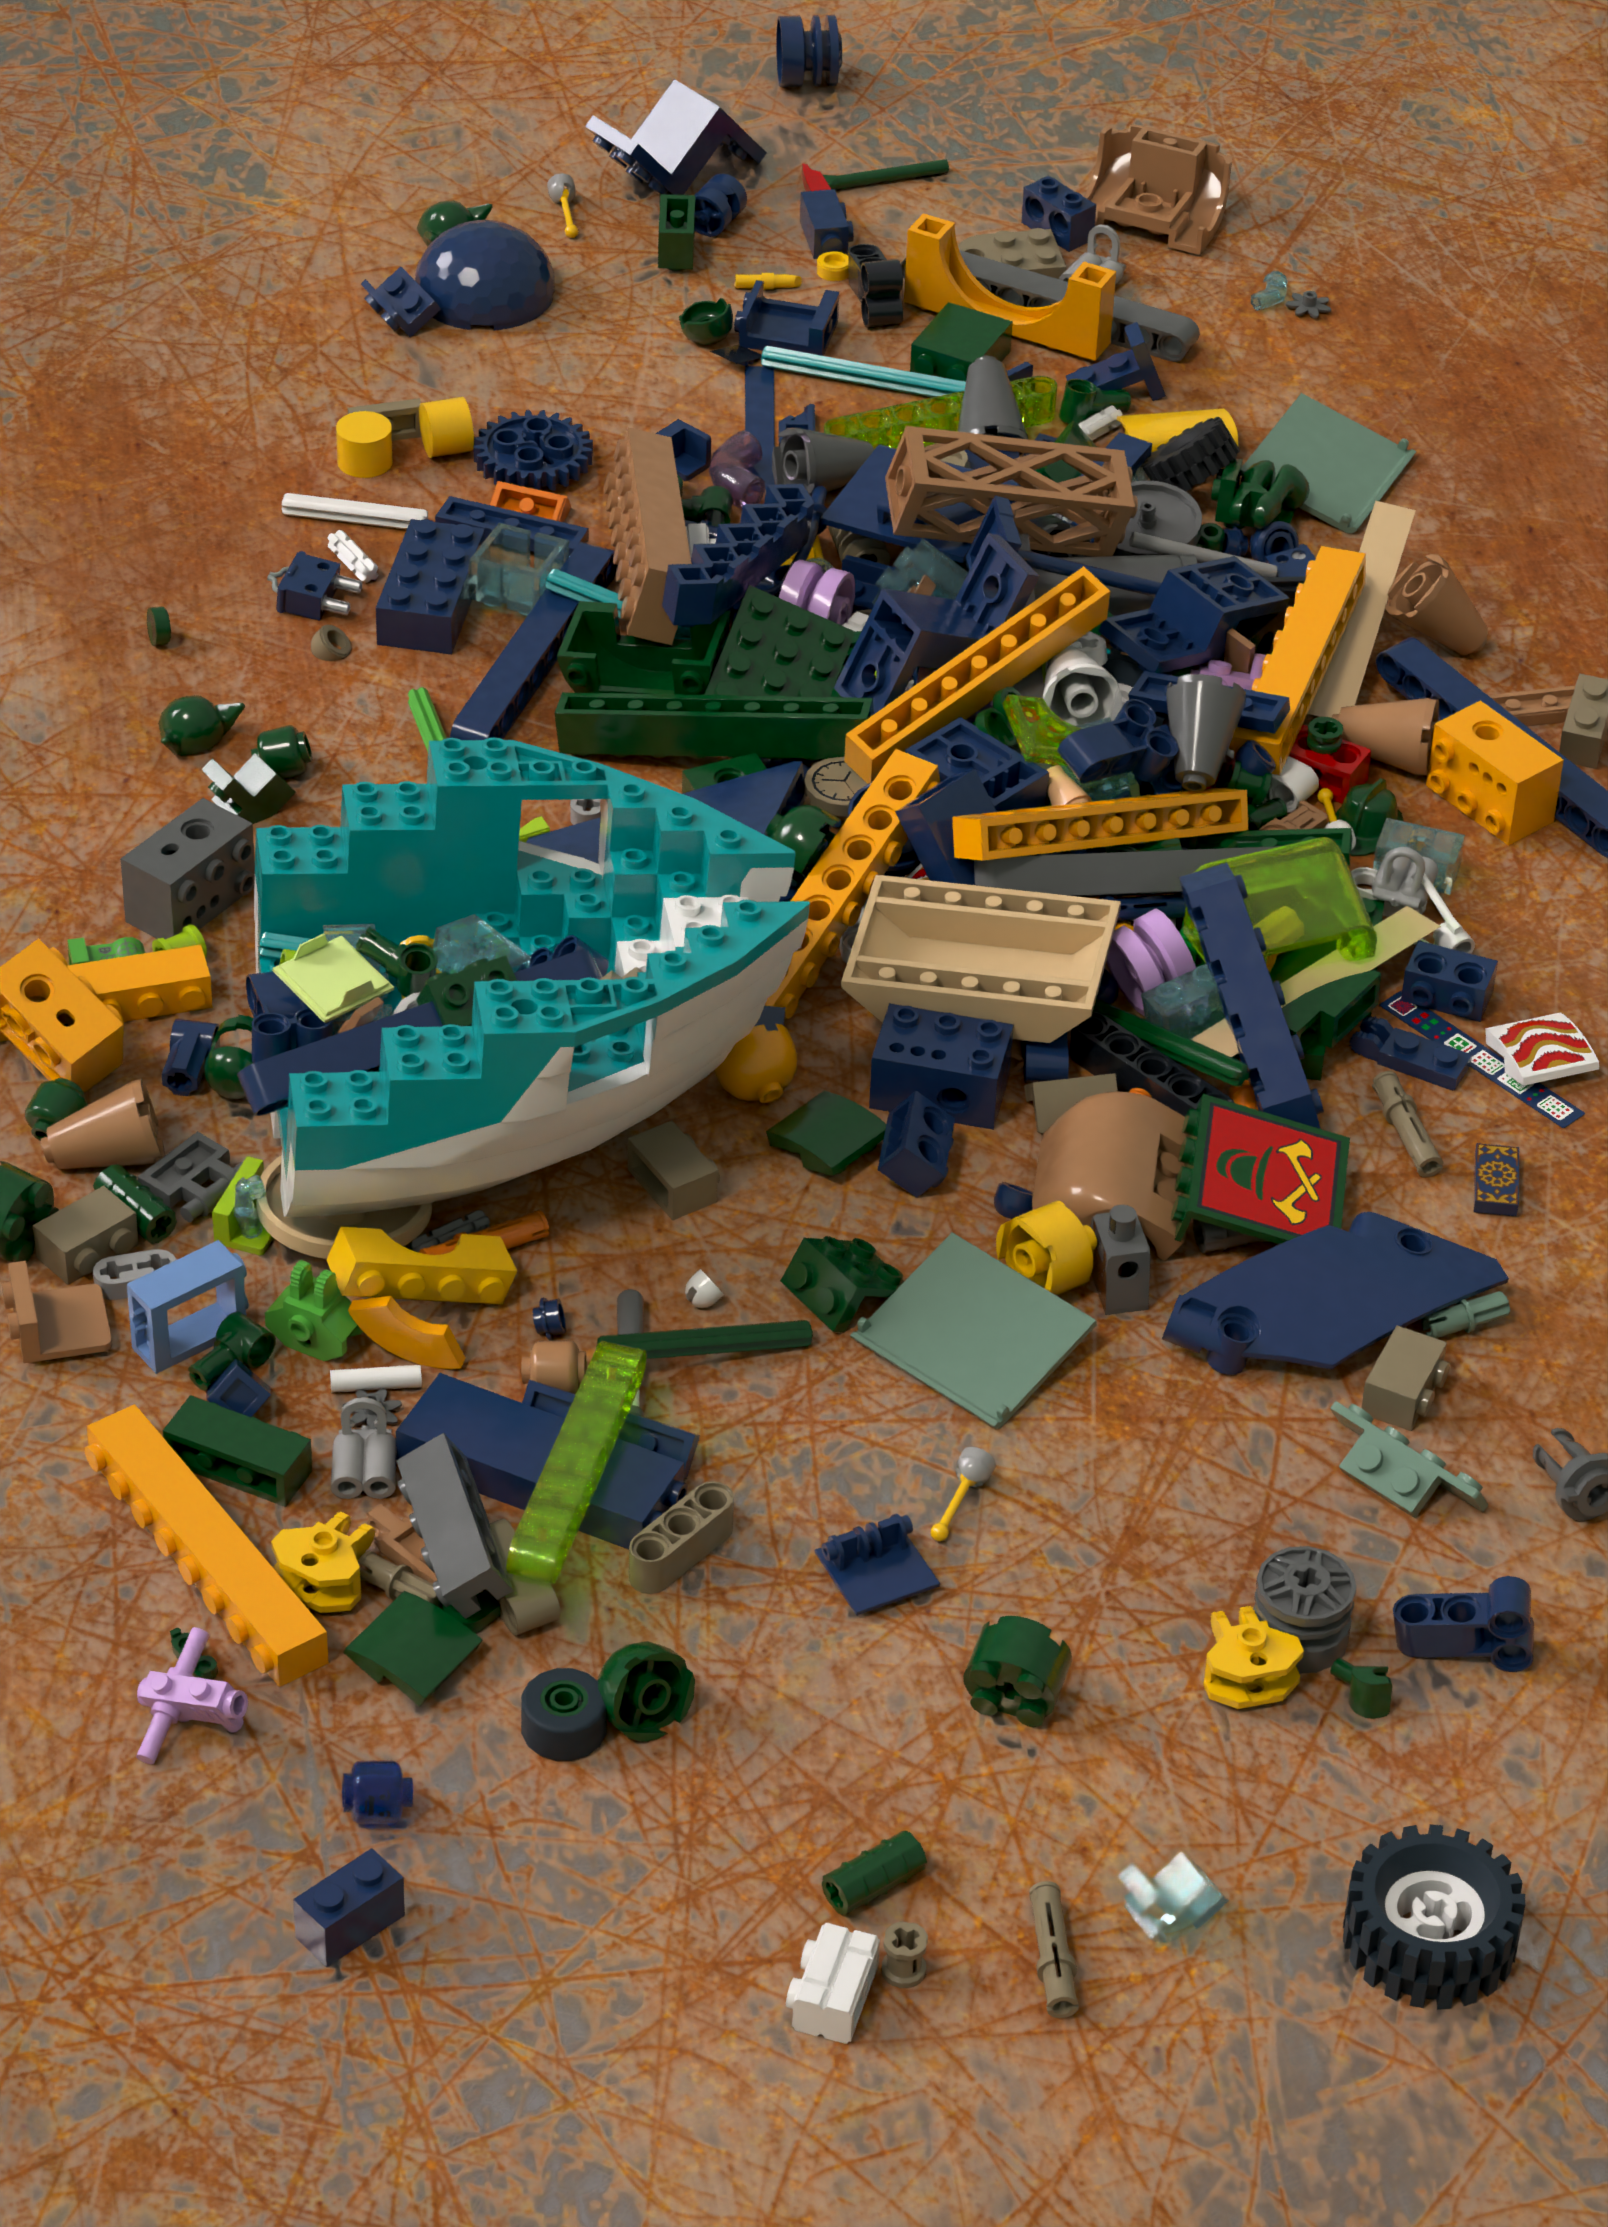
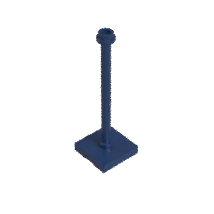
[966,496,1162,597]

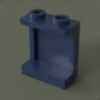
[734,280,839,356]

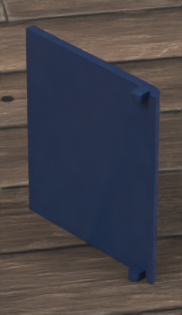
[820,444,1021,563]

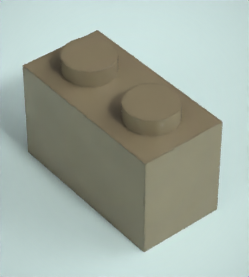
[1559,673,1608,769]
[628,1120,720,1221]
[33,1186,139,1285]
[1361,1325,1450,1431]

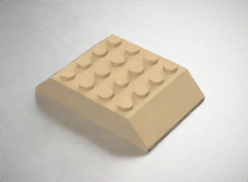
[841,875,1121,1043]

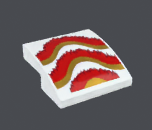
[1485,1012,1599,1086]

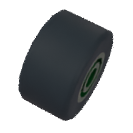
[521,1668,607,1761]

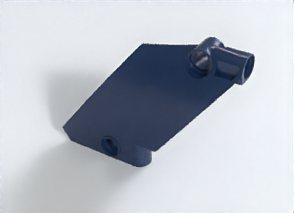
[1162,1212,1509,1375]

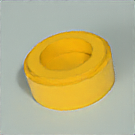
[817,251,849,281]

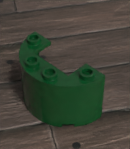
[557,601,730,695]

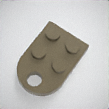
[958,228,1066,279]

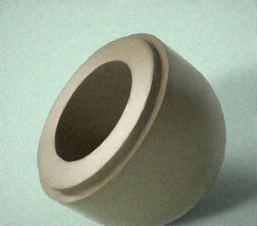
[311,625,351,661]

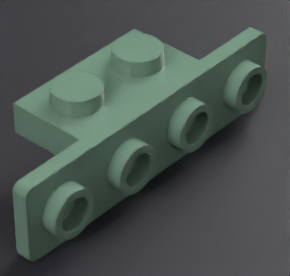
[1330,1401,1488,1518]

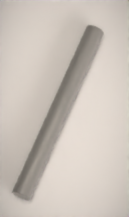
[1129,531,1277,577]

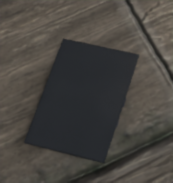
[710,344,761,366]

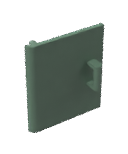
[1241,393,1417,534]
[850,1232,1097,1429]

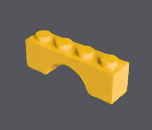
[326,1227,517,1304]

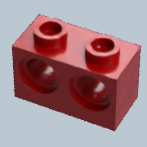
[1289,724,1371,804]

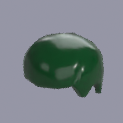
[679,298,733,345]

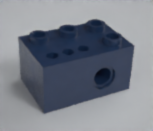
[869,1003,1014,1130]

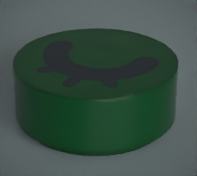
[147,606,171,646]

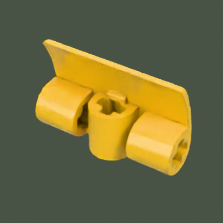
[1117,409,1238,453]

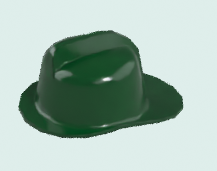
[1328,778,1403,856]

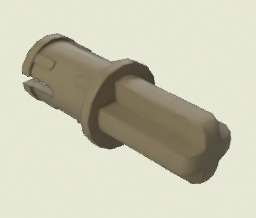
[358,1551,441,1606]

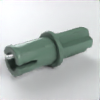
[1421,1291,1510,1339]

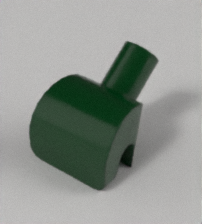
[1330,1658,1393,1719]

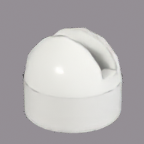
[685,1269,724,1308]

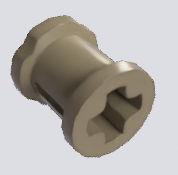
[881,1921,928,1988]

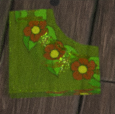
[1003,694,1082,766]

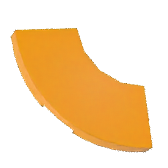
[348,1296,466,1369]

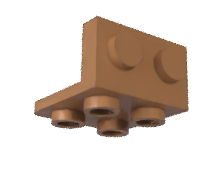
[1,1261,112,1363]

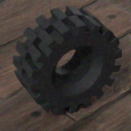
[1141,417,1240,492]

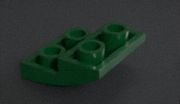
[766,1090,886,1175]
[343,1591,483,1707]

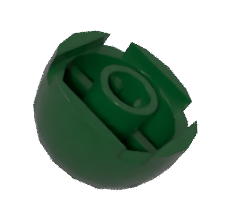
[764,805,842,889]
[598,1641,695,1742]

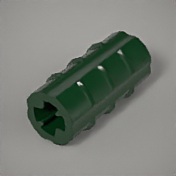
[93,1164,177,1244]
[822,1830,927,1915]

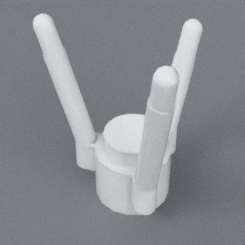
[1414,873,1475,954]

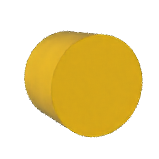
[419,397,474,458]
[336,411,393,478]

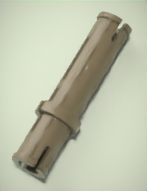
[1372,1071,1444,1177]
[1029,1881,1079,2018]

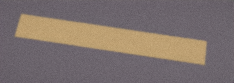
[1307,501,1416,718]
[1191,906,1441,1057]

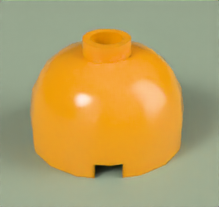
[713,1024,797,1103]

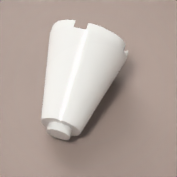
[1042,646,1122,737]

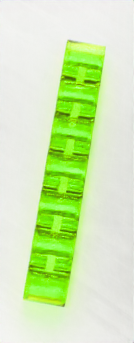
[824,376,1058,449]
[506,1341,647,1584]

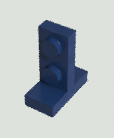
[1066,322,1166,401]

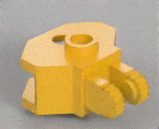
[271,1511,376,1613]
[1203,1606,1304,1709]

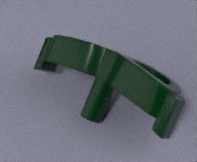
[170,1628,218,1680]

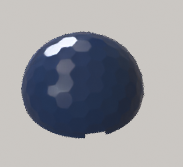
[415,220,555,331]

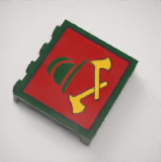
[1171,1094,1350,1244]

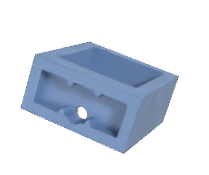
[127,1240,249,1374]

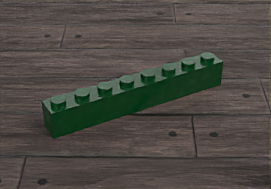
[554,692,874,761]

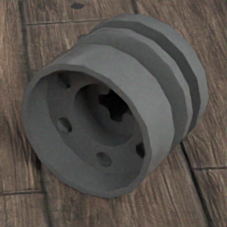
[1253,1546,1357,1673]

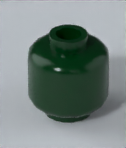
[251,725,313,779]
[25,1078,88,1141]

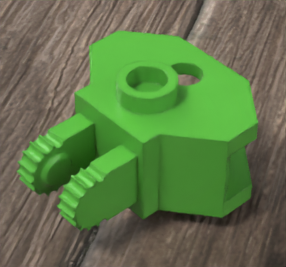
[265,1260,363,1361]

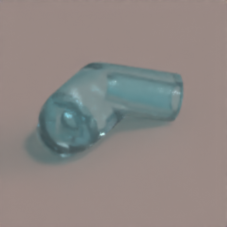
[1251,271,1288,311]
[234,1175,266,1239]

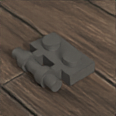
[138,1131,243,1222]

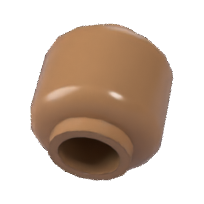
[521,1340,587,1394]

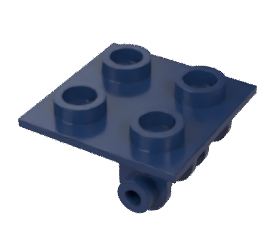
[815,1513,940,1616]

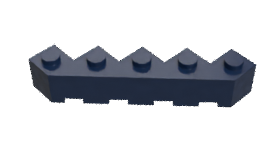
[662,484,815,628]
[1179,862,1324,1129]

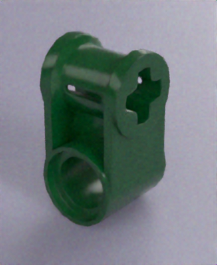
[1216,759,1272,806]

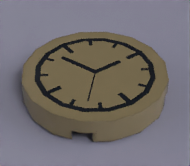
[804,757,867,817]

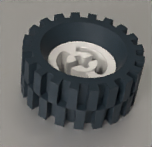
[1343,1824,1526,2010]

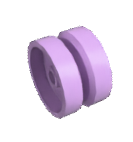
[779,560,855,625]
[1106,908,1199,1016]

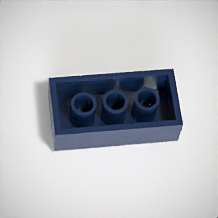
[376,519,485,655]

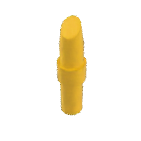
[735,273,802,290]

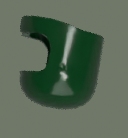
[204,1014,254,1099]

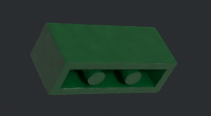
[163,1395,312,1507]

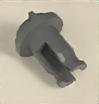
[1533,1428,1608,1520]

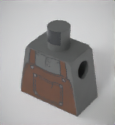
[1090,1205,1150,1315]

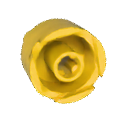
[996,1200,1097,1296]

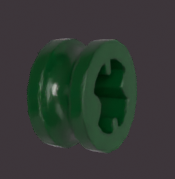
[1306,717,1344,754]

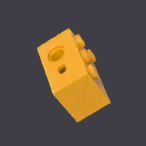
[1426,700,1564,846]
[0,938,124,1093]

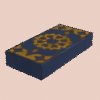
[1474,1143,1519,1216]

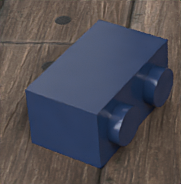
[293,1848,405,1967]

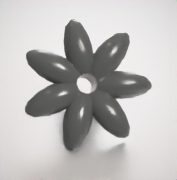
[1286,291,1331,319]
[342,1388,402,1429]

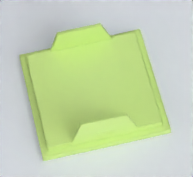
[272,933,394,1023]

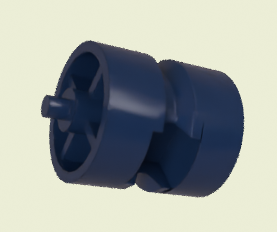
[695,174,747,237]

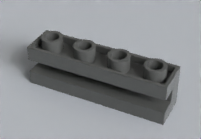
[396,1433,514,1619]

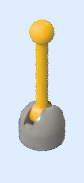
[547,173,579,238]
[930,1447,996,1541]

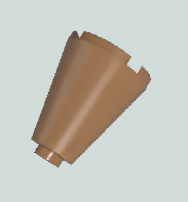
[1385,554,1488,655]
[1332,698,1439,776]
[41,1079,165,1169]

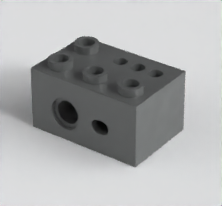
[120,798,255,939]

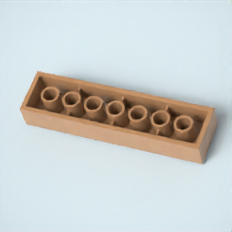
[604,427,691,645]

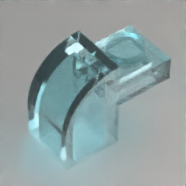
[1118,1851,1229,1943]

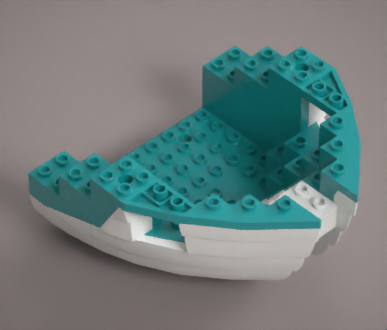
[254,738,810,1217]

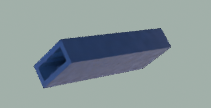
[396,1373,688,1550]

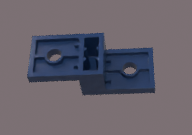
[1098,556,1290,673]
[905,717,1105,856]

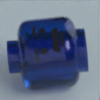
[342,1760,413,1825]

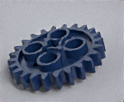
[474,410,593,491]

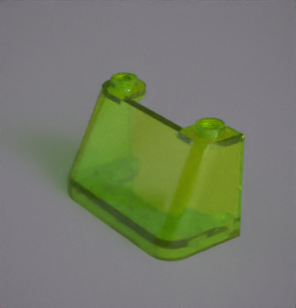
[1183,837,1377,963]

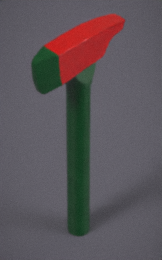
[802,159,949,192]

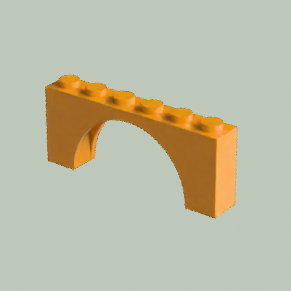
[904,213,1116,361]

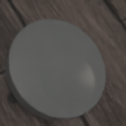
[1113,481,1202,556]

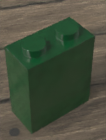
[910,302,1013,382]

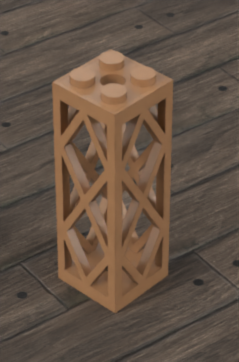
[885,426,1138,557]

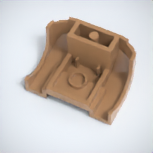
[1083,124,1233,255]
[1032,1091,1188,1261]

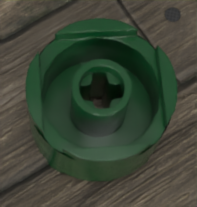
[0,1161,59,1263]
[963,1616,1072,1727]

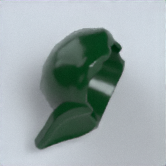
[417,200,493,247]
[158,695,245,756]

